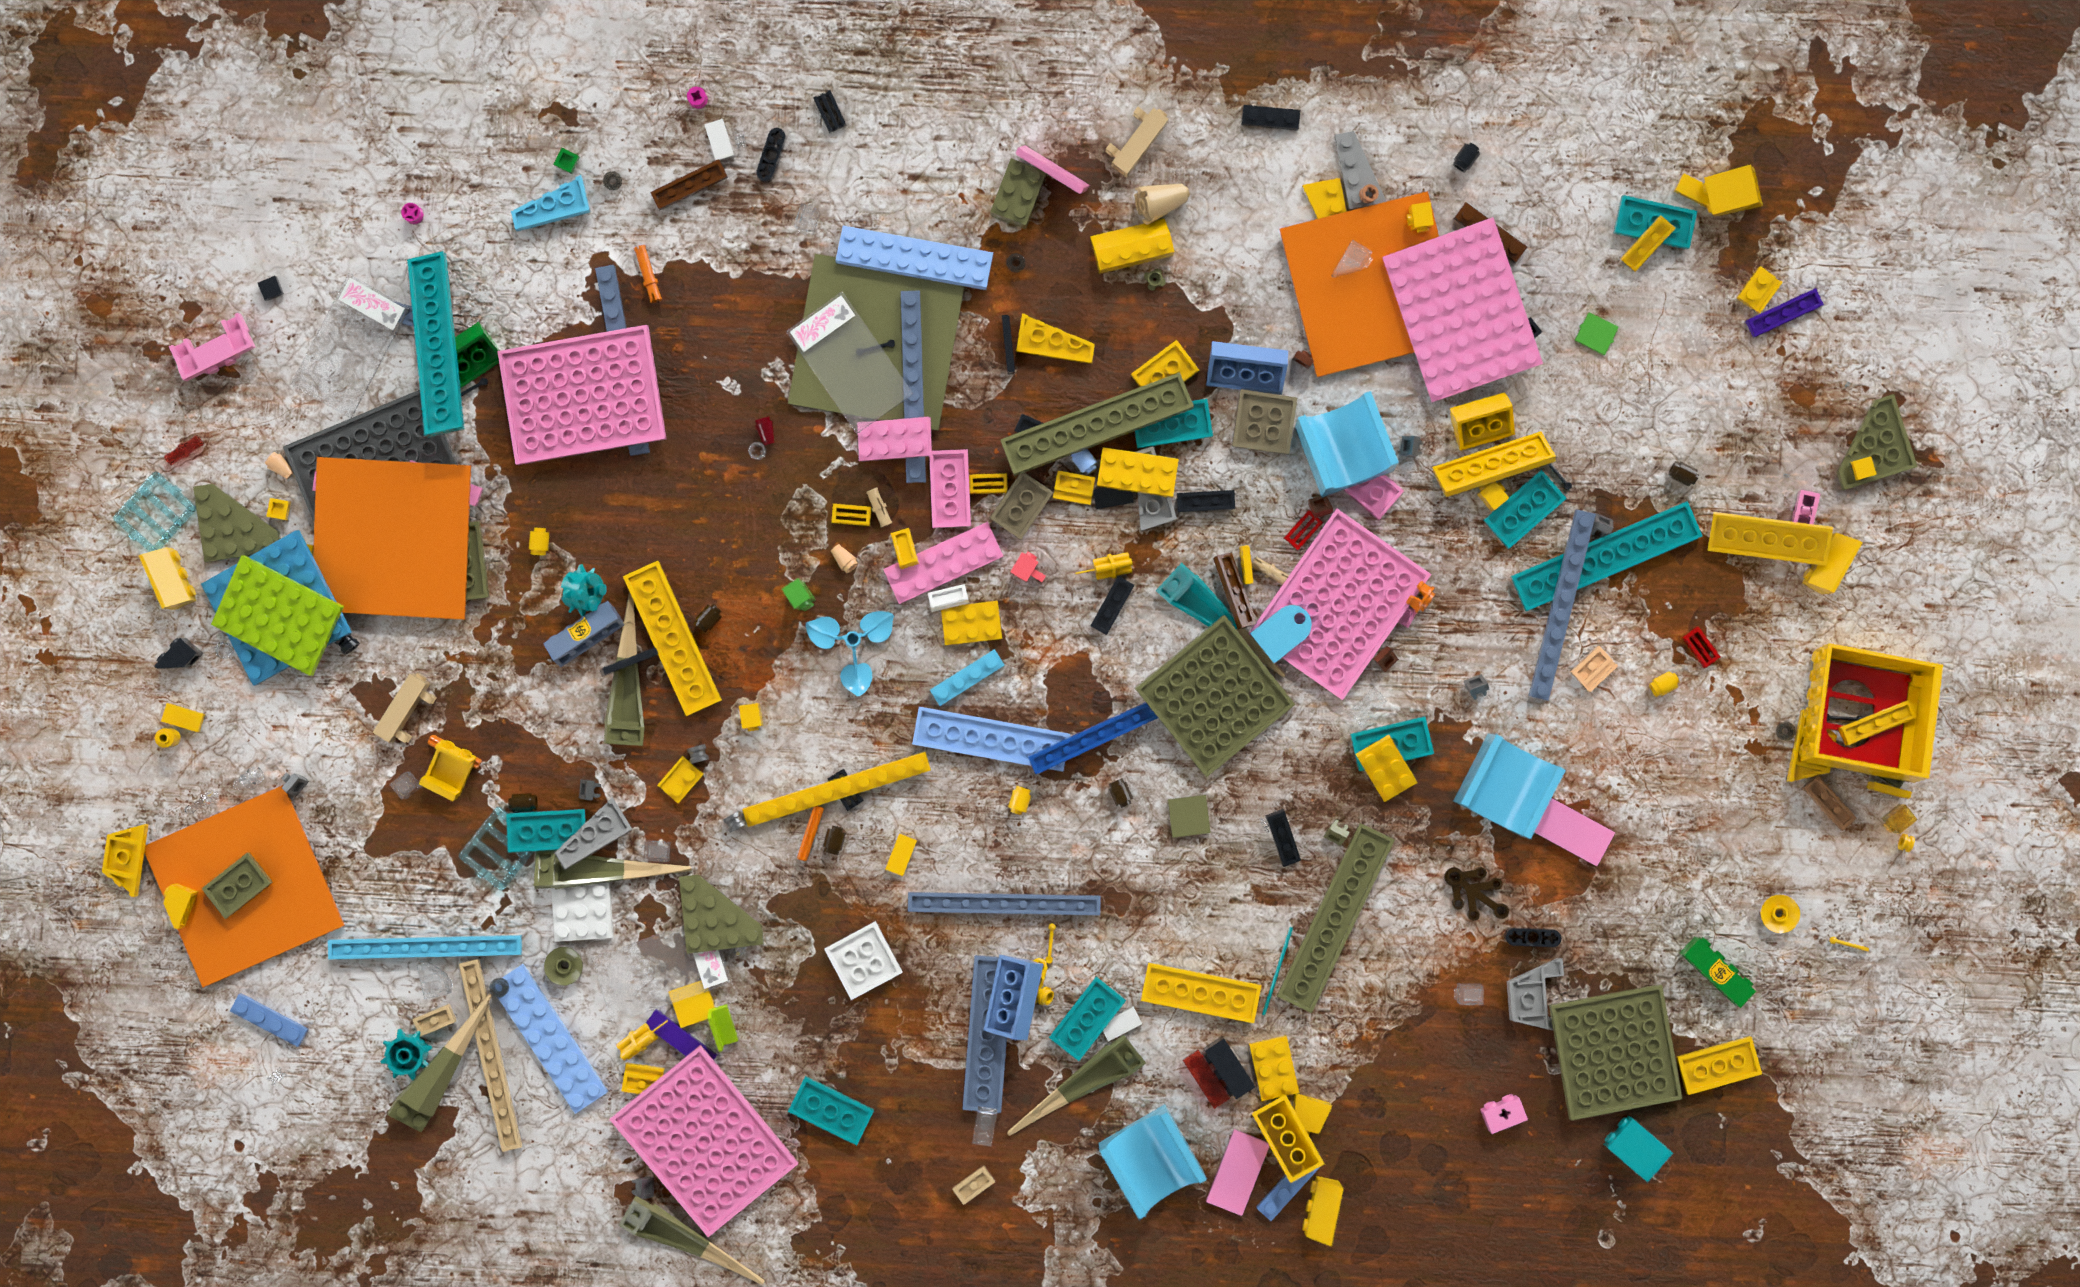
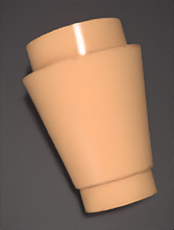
[265,452,293,479]
[831,544,858,573]

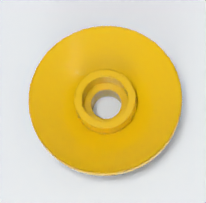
[1761,895,1800,933]

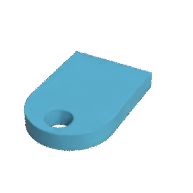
[1250,605,1312,663]

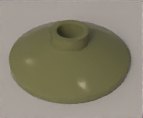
[544,947,583,986]

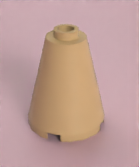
[1134,184,1190,225]

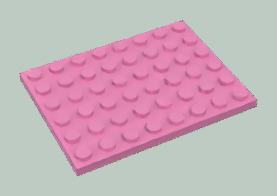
[1382,217,1543,402]
[498,325,667,465]
[1248,508,1431,700]
[609,1045,798,1237]

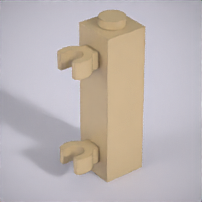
[1105,107,1169,178]
[373,672,437,743]

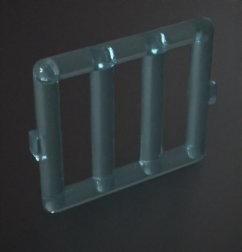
[113,471,196,552]
[459,807,534,891]

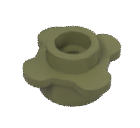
[1144,268,1166,290]

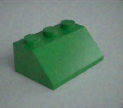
[455,322,500,388]

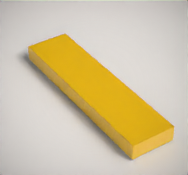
[1838,700,1917,746]

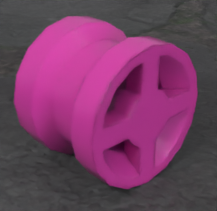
[687,86,708,109]
[401,203,424,225]

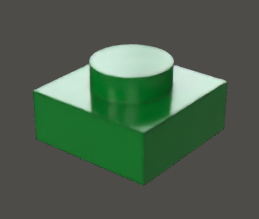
[553,147,580,174]

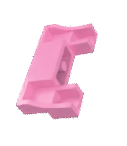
[169,313,256,381]

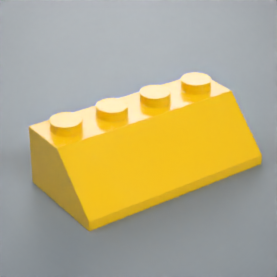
[1090,219,1175,274]
[1252,1094,1324,1183]

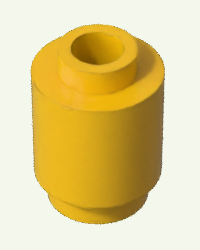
[529,528,549,555]
[1649,671,1680,697]
[155,728,181,748]
[1008,786,1031,815]

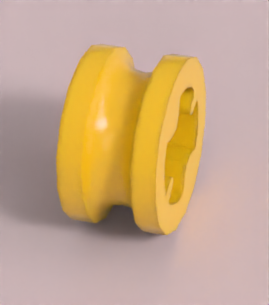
[1898,834,1915,853]

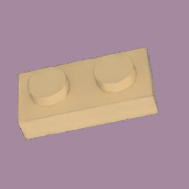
[412,1003,457,1037]
[953,1165,995,1205]

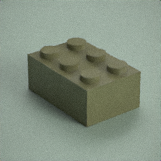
[990,158,1047,230]

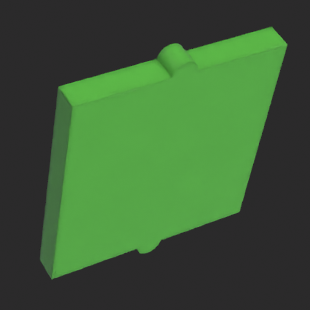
[1574,312,1619,355]

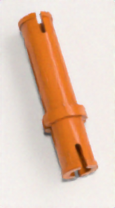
[634,245,662,303]

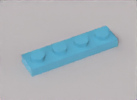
[930,649,1005,706]

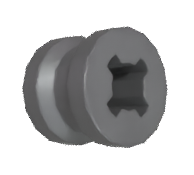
[687,744,709,764]
[723,811,747,833]

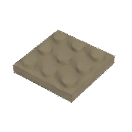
[1232,389,1298,455]

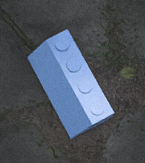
[1206,341,1288,395]
[984,954,1043,1040]

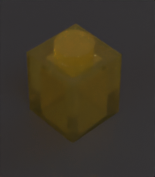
[1881,804,1918,834]

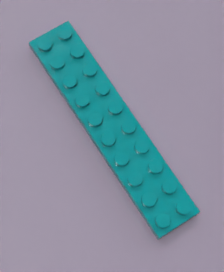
[407,251,465,437]
[1510,501,1703,611]

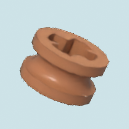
[1359,184,1379,203]

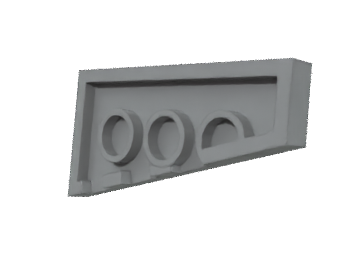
[555,797,632,870]

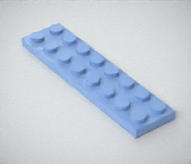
[835,226,993,290]
[912,707,1070,772]
[490,964,608,1114]

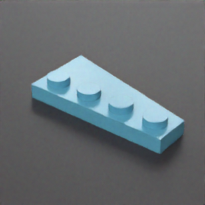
[511,175,591,232]

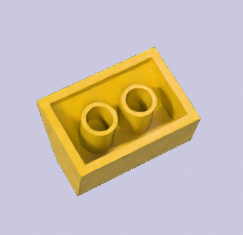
[1450,392,1515,451]
[1802,532,1863,595]
[138,547,197,610]
[1302,1176,1343,1246]

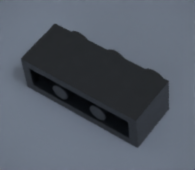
[1203,1036,1255,1100]

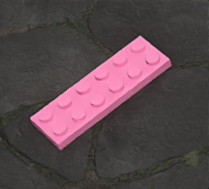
[883,522,1004,604]

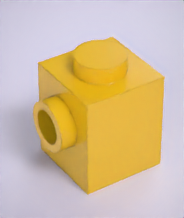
[1407,202,1434,233]
[1477,481,1509,511]

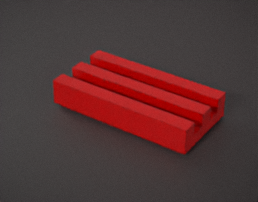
[1283,510,1323,551]
[1681,626,1721,668]

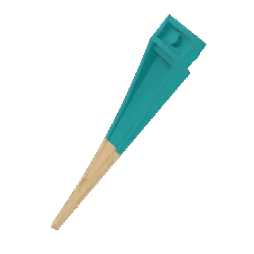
[1156,562,1285,677]

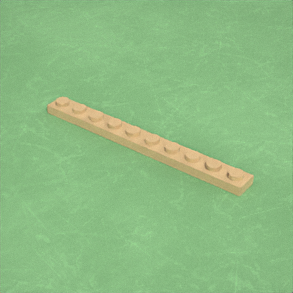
[459,959,522,1152]

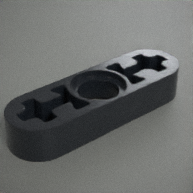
[756,127,786,183]
[1504,927,1562,947]

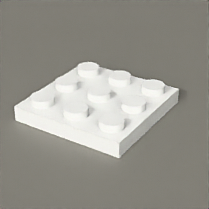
[551,882,613,942]
[824,921,903,1000]

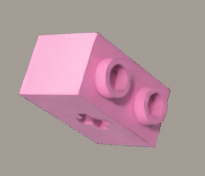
[1791,490,1821,524]
[1480,1094,1528,1134]

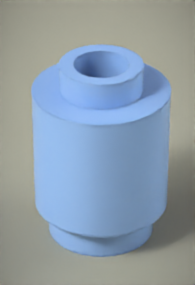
[1071,449,1097,474]

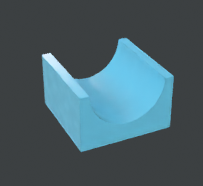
[1295,391,1399,497]
[1453,733,1566,839]
[1099,1104,1207,1219]

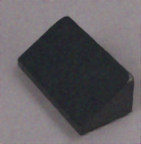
[1093,487,1134,510]

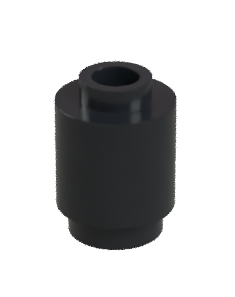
[1453,143,1480,173]

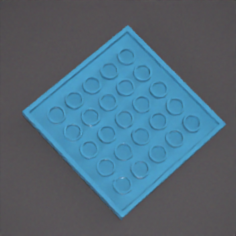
[201,530,352,686]

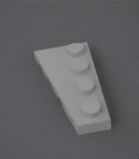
[1334,131,1387,211]
[1137,447,1177,531]

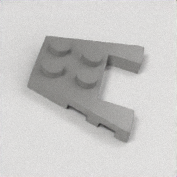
[1507,958,1564,1031]

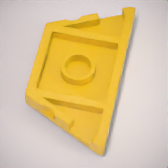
[1786,709,1837,782]
[102,824,149,897]

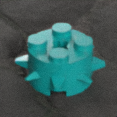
[561,564,607,616]
[381,1029,432,1081]

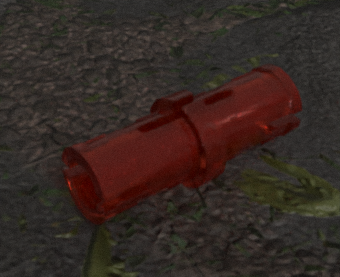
[164,435,204,466]

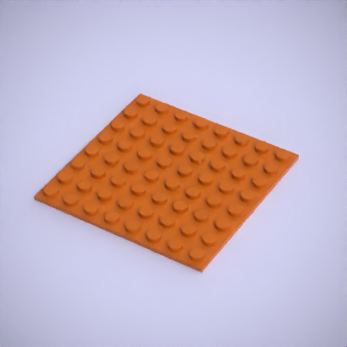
[1279,191,1439,377]
[313,457,471,619]
[144,785,345,988]

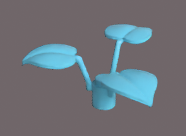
[806,611,894,696]

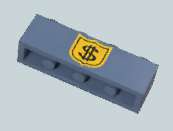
[543,601,625,667]

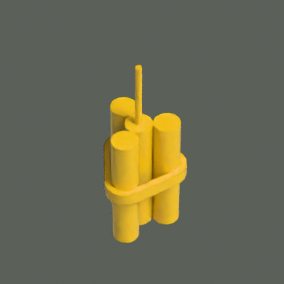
[1075,552,1132,580]
[616,1020,668,1061]

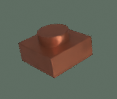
[1292,350,1314,369]
[1308,496,1333,518]
[1373,646,1399,672]

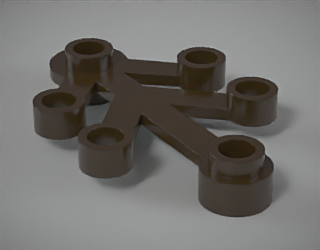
[1444,867,1509,921]

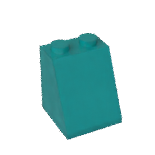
[1603,1116,1673,1182]

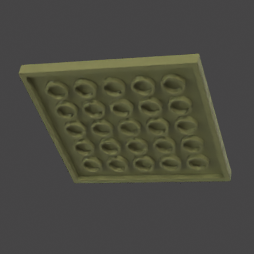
[1135,615,1295,777]
[1549,984,1682,1120]

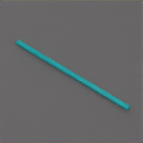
[1262,927,1293,1016]

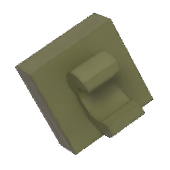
[1323,820,1349,846]

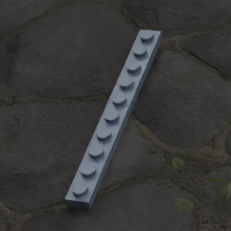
[595,265,650,456]
[901,291,926,483]
[1528,509,1596,701]
[908,892,1101,915]

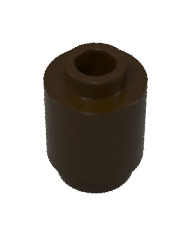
[1668,461,1699,487]
[694,604,722,633]
[1109,778,1134,808]
[508,793,538,813]
[823,825,846,855]

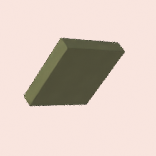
[1168,795,1211,838]

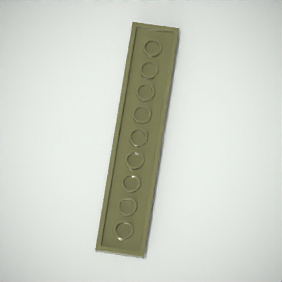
[1000,372,1194,476]
[1276,823,1395,1013]

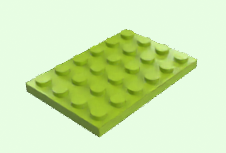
[211,555,344,676]

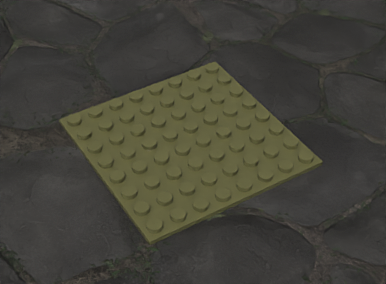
[788,254,964,431]

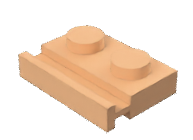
[1570,646,1618,692]

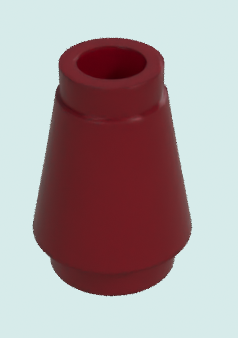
[754,416,775,445]

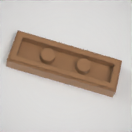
[1802,775,1857,831]

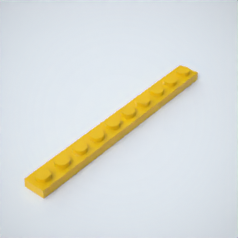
[742,751,931,827]

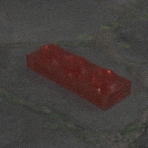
[1182,1049,1230,1109]

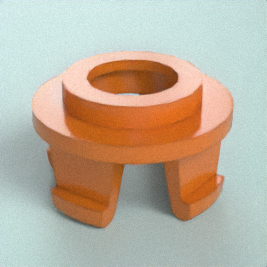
[1406,581,1436,614]

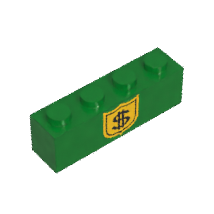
[1679,937,1756,1008]

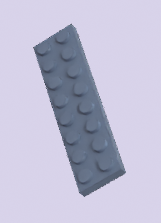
[963,955,1007,1113]

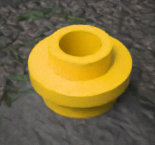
[1037,986,1054,1005]

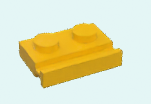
[1736,266,1783,314]
[1053,471,1095,505]
[657,756,704,803]
[621,1062,665,1094]

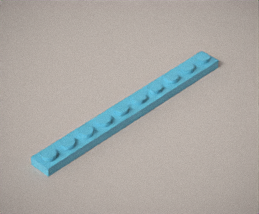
[328,935,522,959]

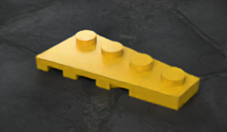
[1302,178,1346,219]
[1016,313,1095,364]

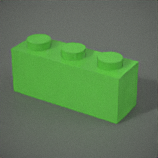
[782,579,816,611]

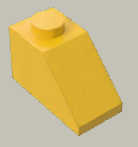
[163,884,198,930]

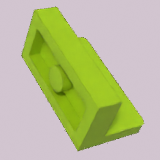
[708,1004,739,1052]

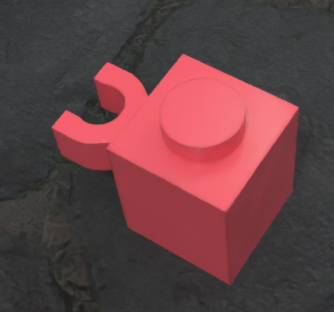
[1010,551,1046,583]

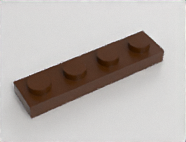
[650,159,728,211]
[1453,202,1527,263]
[1213,552,1257,630]

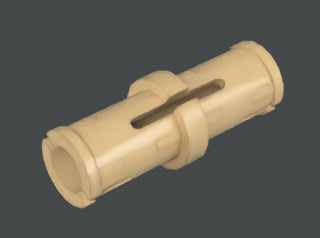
[866,488,892,528]
[1252,556,1289,585]

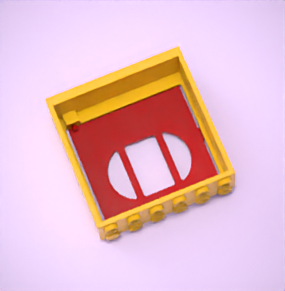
[1799,643,1943,783]

